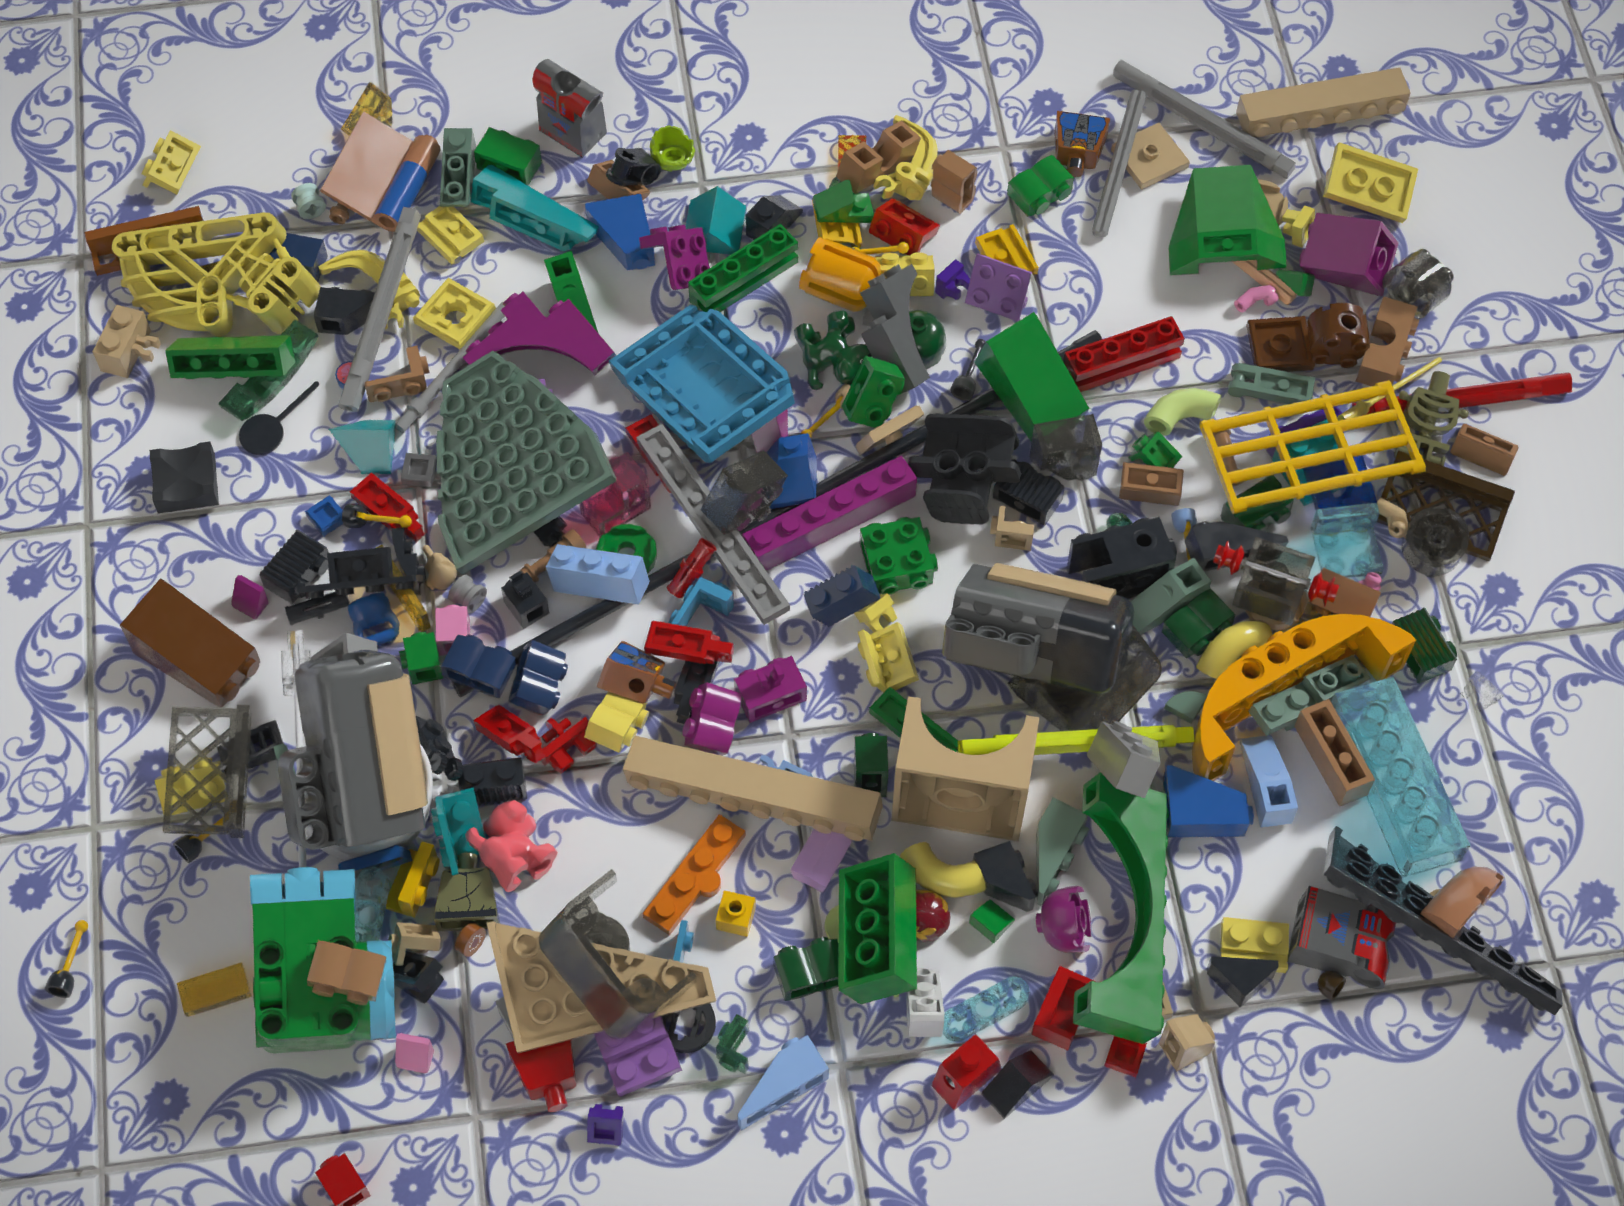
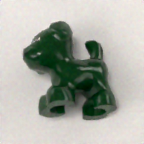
[794,310,872,390]

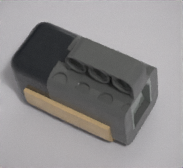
[942,563,1134,695]

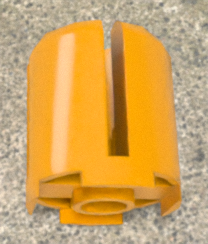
[799,237,881,312]

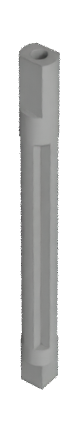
[1113,59,1296,179]
[338,207,421,412]

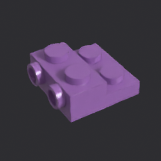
[594,1016,683,1097]

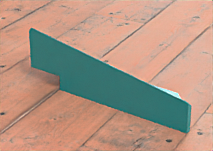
[471,165,599,251]

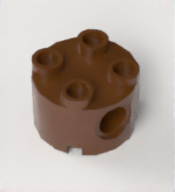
[1307,303,1370,368]

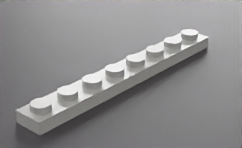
[636,423,790,625]

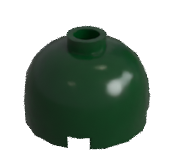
[909,310,947,369]

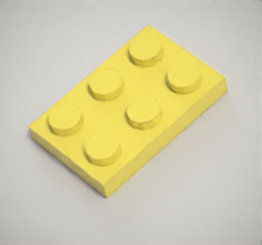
[1323,142,1418,223]

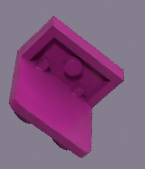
[639,225,710,290]

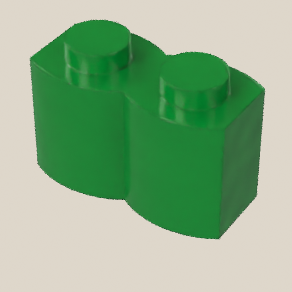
[1007,155,1074,217]

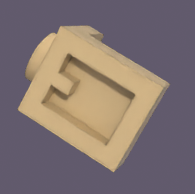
[990,506,1034,551]
[388,922,441,966]

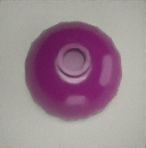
[1036,886,1091,953]

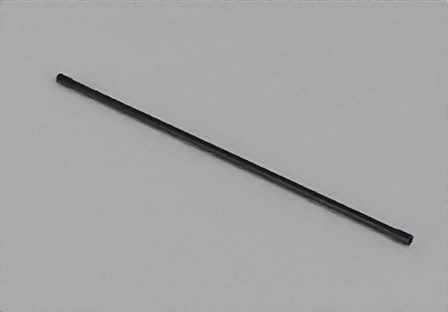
[451,330,1102,698]

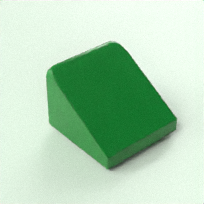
[1276,269,1315,297]
[969,899,1015,943]

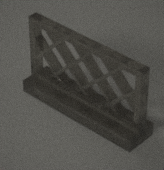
[162,705,252,838]

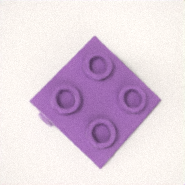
[965,253,1032,321]

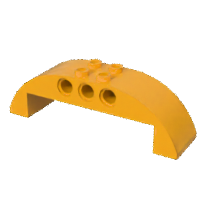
[1192,614,1416,781]

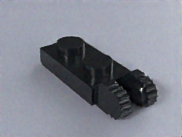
[416,716,463,782]

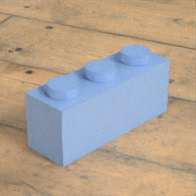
[546,544,650,605]

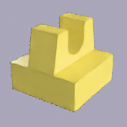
[1282,205,1315,248]
[854,593,897,632]

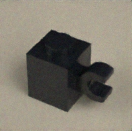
[501,571,550,629]

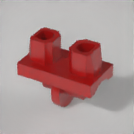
[540,717,598,774]

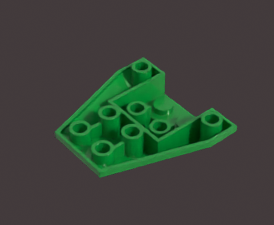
[1168,165,1287,276]

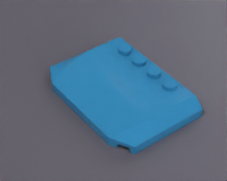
[609,304,795,463]

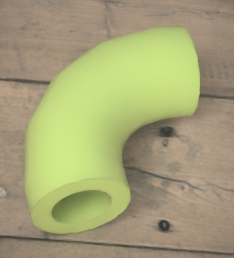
[1144,388,1222,436]

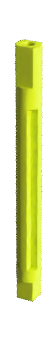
[958,725,1194,755]

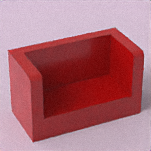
[1031,966,1096,1051]

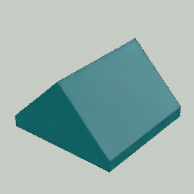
[686,186,747,255]

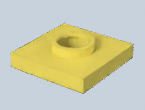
[413,278,496,350]

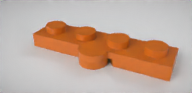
[643,814,746,936]

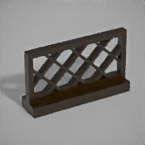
[1372,450,1515,561]

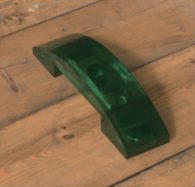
[218,320,319,421]

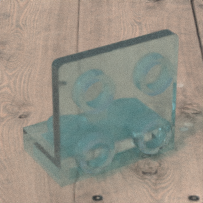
[1310,503,1384,578]

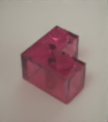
[579,452,651,537]

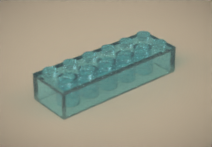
[1331,677,1471,878]

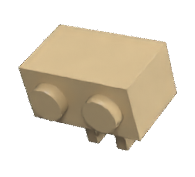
[92,304,161,378]

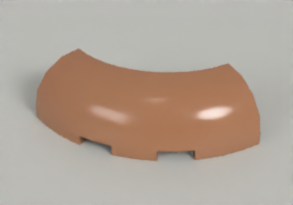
[1420,866,1505,938]

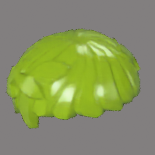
[650,125,695,172]

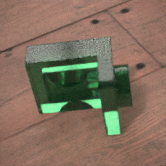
[716,1014,749,1074]

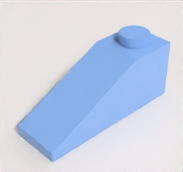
[737,1035,829,1131]

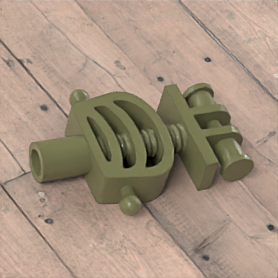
[1394,371,1469,466]

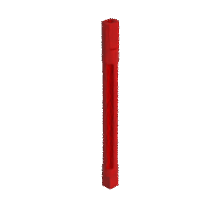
[1352,372,1572,416]

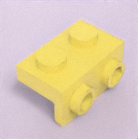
[875,252,935,296]
[858,622,919,693]
[154,757,229,818]

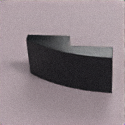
[391,527,426,595]

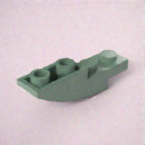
[1248,655,1371,736]

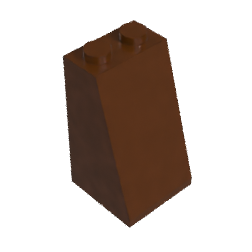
[120,578,261,709]

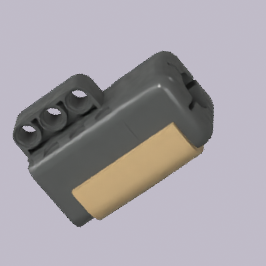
[278,650,428,850]

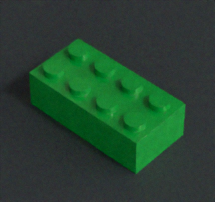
[838,853,917,1004]

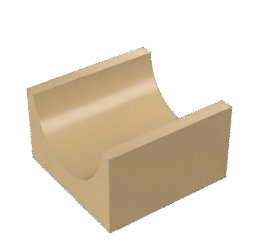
[891,696,1040,842]

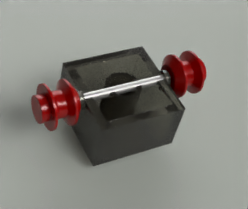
[1213,537,1340,626]

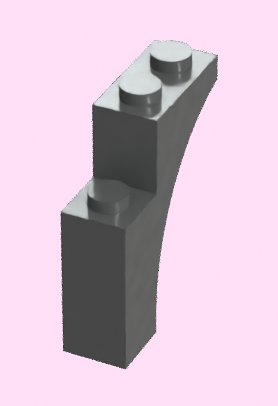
[860,264,930,396]

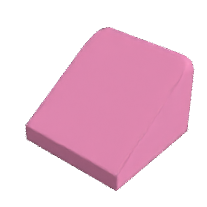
[395,1033,434,1073]

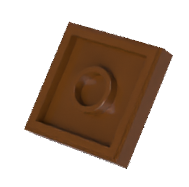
[1246,316,1315,372]

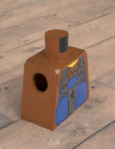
[1054,111,1110,177]
[596,641,677,703]

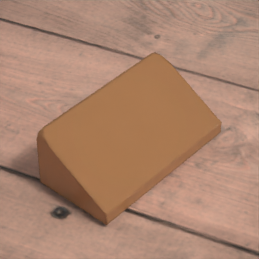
[587,160,650,200]
[1450,424,1519,476]
[1119,462,1184,506]

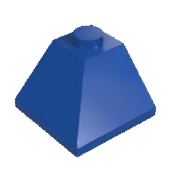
[755,433,817,511]

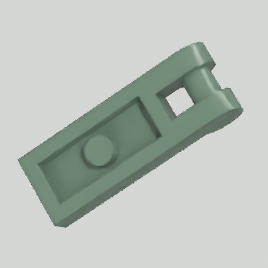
[1228,363,1315,404]

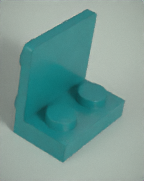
[431,788,486,876]

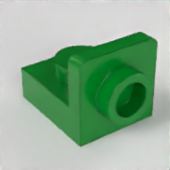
[1128,431,1183,468]

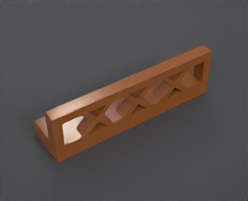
[84,206,204,276]

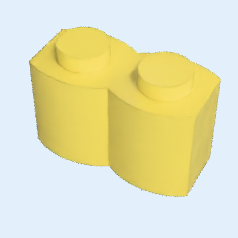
[584,692,649,753]

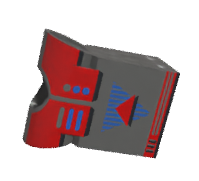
[532,59,607,158]
[1287,886,1396,989]

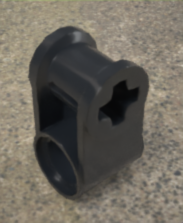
[605,148,661,186]

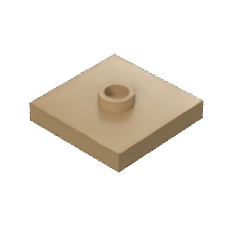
[1111,123,1190,190]
[855,405,924,455]

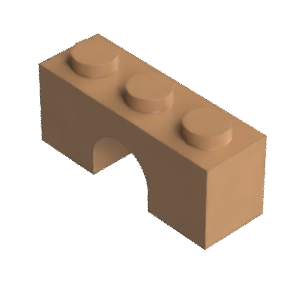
[836,120,921,194]
[1355,296,1419,386]

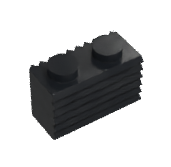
[992,459,1065,526]
[259,530,329,604]
[458,757,527,807]

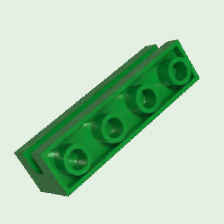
[688,224,798,312]

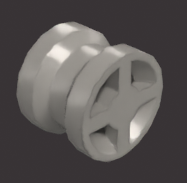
[448,574,487,614]

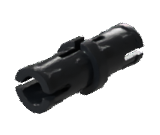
[285,592,350,626]

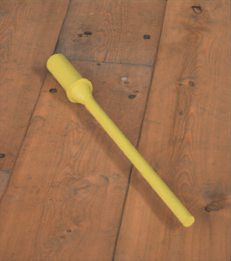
[1337,357,1442,421]

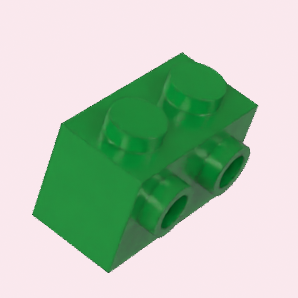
[841,356,905,428]

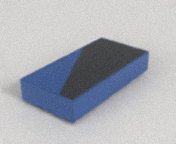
[338,845,412,879]

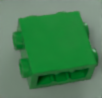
[859,517,938,595]

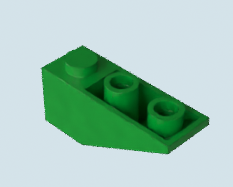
[544,251,598,332]

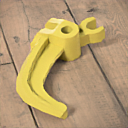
[873,115,938,200]
[318,249,420,329]

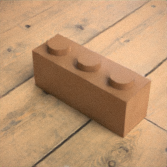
[1294,699,1375,807]

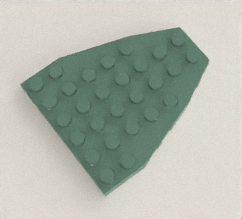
[436,351,617,575]

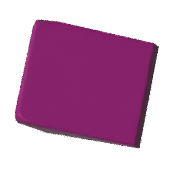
[231,575,269,619]

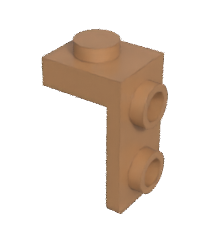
[364,345,430,402]

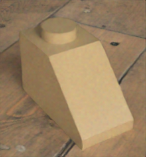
[1159,1014,1215,1072]

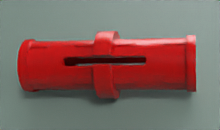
[666,538,717,599]

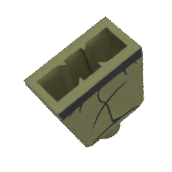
[434,853,500,932]

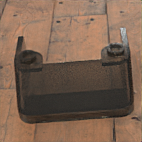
[539,869,697,1040]

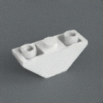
[906,968,944,1037]

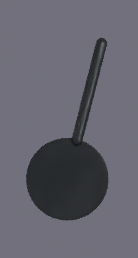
[239,381,320,455]

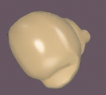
[422,545,457,590]

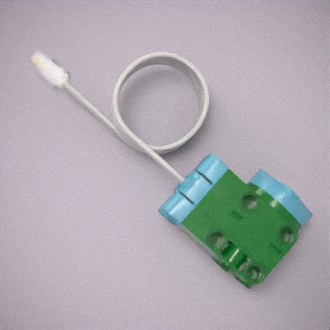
[250,630,433,1054]

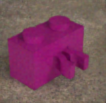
[734,656,807,723]

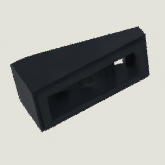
[217,720,284,777]

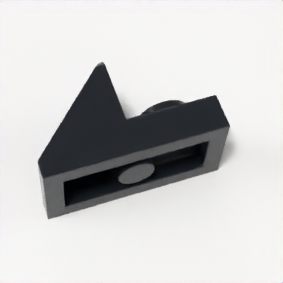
[393,951,444,1004]

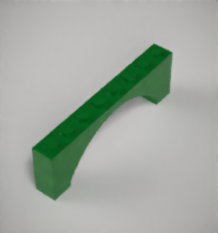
[1073,772,1169,1044]

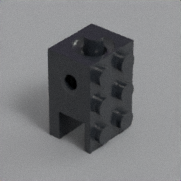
[1067,517,1177,599]

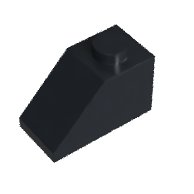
[745,195,803,240]

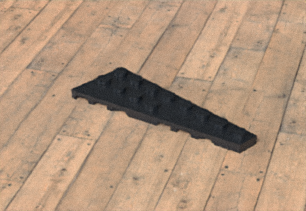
[1323,826,1563,1015]

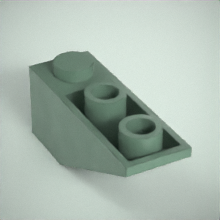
[440,128,476,207]
[1130,558,1212,641]
[1036,797,1089,906]

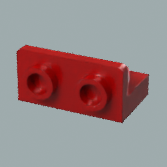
[869,198,940,256]

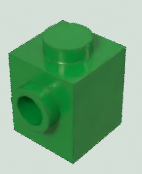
[399,632,444,685]

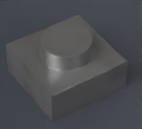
[401,453,437,487]

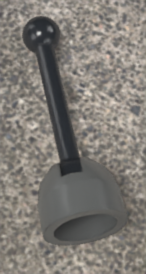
[950,339,986,401]

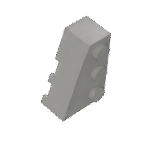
[1087,721,1160,798]

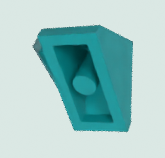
[328,420,396,474]

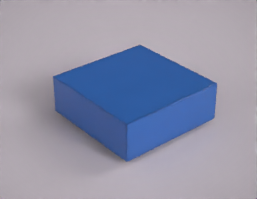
[305,495,343,537]

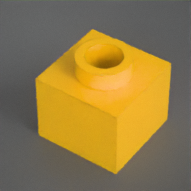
[715,890,756,937]

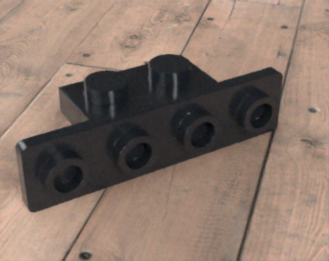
[295,547,423,599]

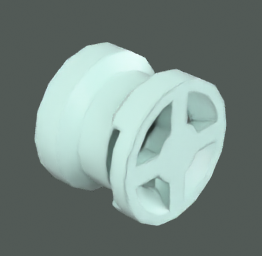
[291,183,326,219]

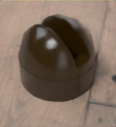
[1317,971,1346,1001]

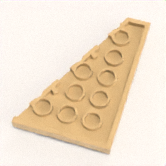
[487,921,716,1053]

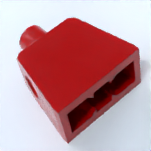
[931,1034,1002,1110]
[506,1040,577,1112]

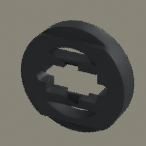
[662,1004,716,1053]

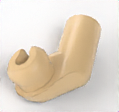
[1373,497,1409,538]

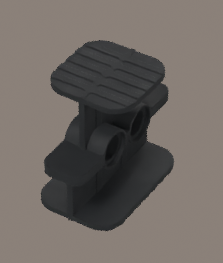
[908,413,1021,525]

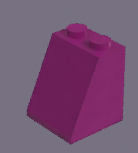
[1300,212,1399,297]

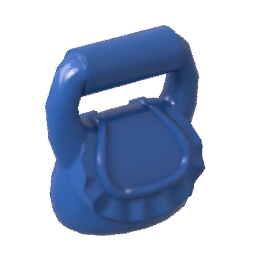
[348,592,400,646]

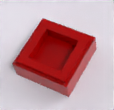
[1104,1036,1147,1077]

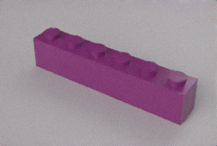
[743,456,917,571]

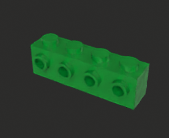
[165,335,295,379]

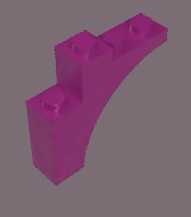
[463,291,616,376]

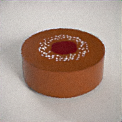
[455,922,486,957]

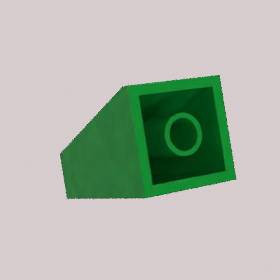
[974,312,1090,448]

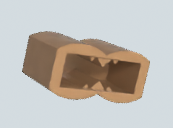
[930,150,977,214]
[307,940,386,1005]

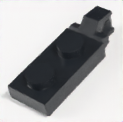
[674,660,720,724]

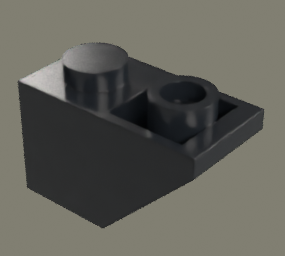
[314,287,375,335]
[973,841,1038,912]

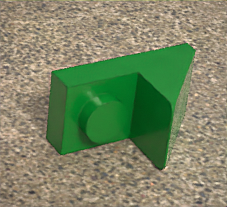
[812,180,874,223]

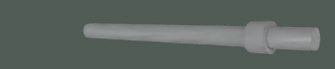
[395,302,505,433]

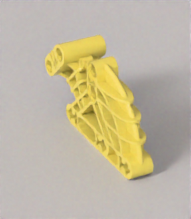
[112,212,320,337]

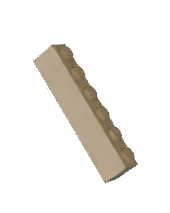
[1236,67,1411,138]

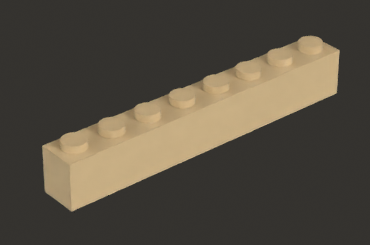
[622,736,883,841]

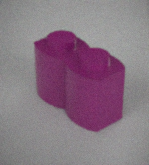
[682,682,742,756]

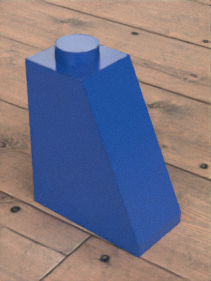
[585,194,655,271]
[1163,765,1254,838]

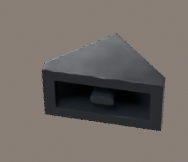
[1207,956,1279,1007]
[981,1050,1054,1119]

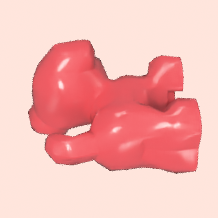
[465,800,558,892]

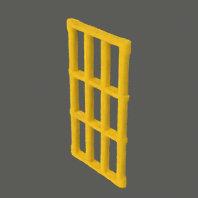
[1199,380,1426,514]

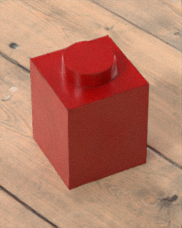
[315,1153,371,1206]

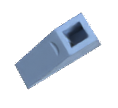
[1239,735,1298,828]

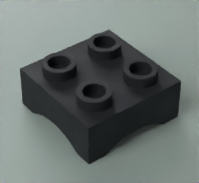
[149,441,219,514]

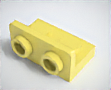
[141,130,201,195]

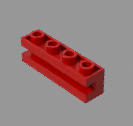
[1063,316,1185,392]

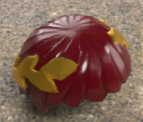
[916,890,951,942]

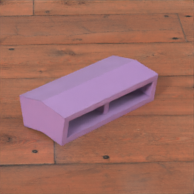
[790,829,853,893]

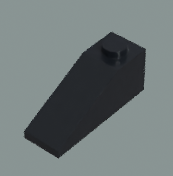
[1184,521,1289,572]

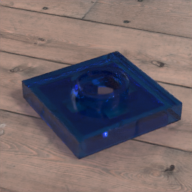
[1303,455,1377,525]

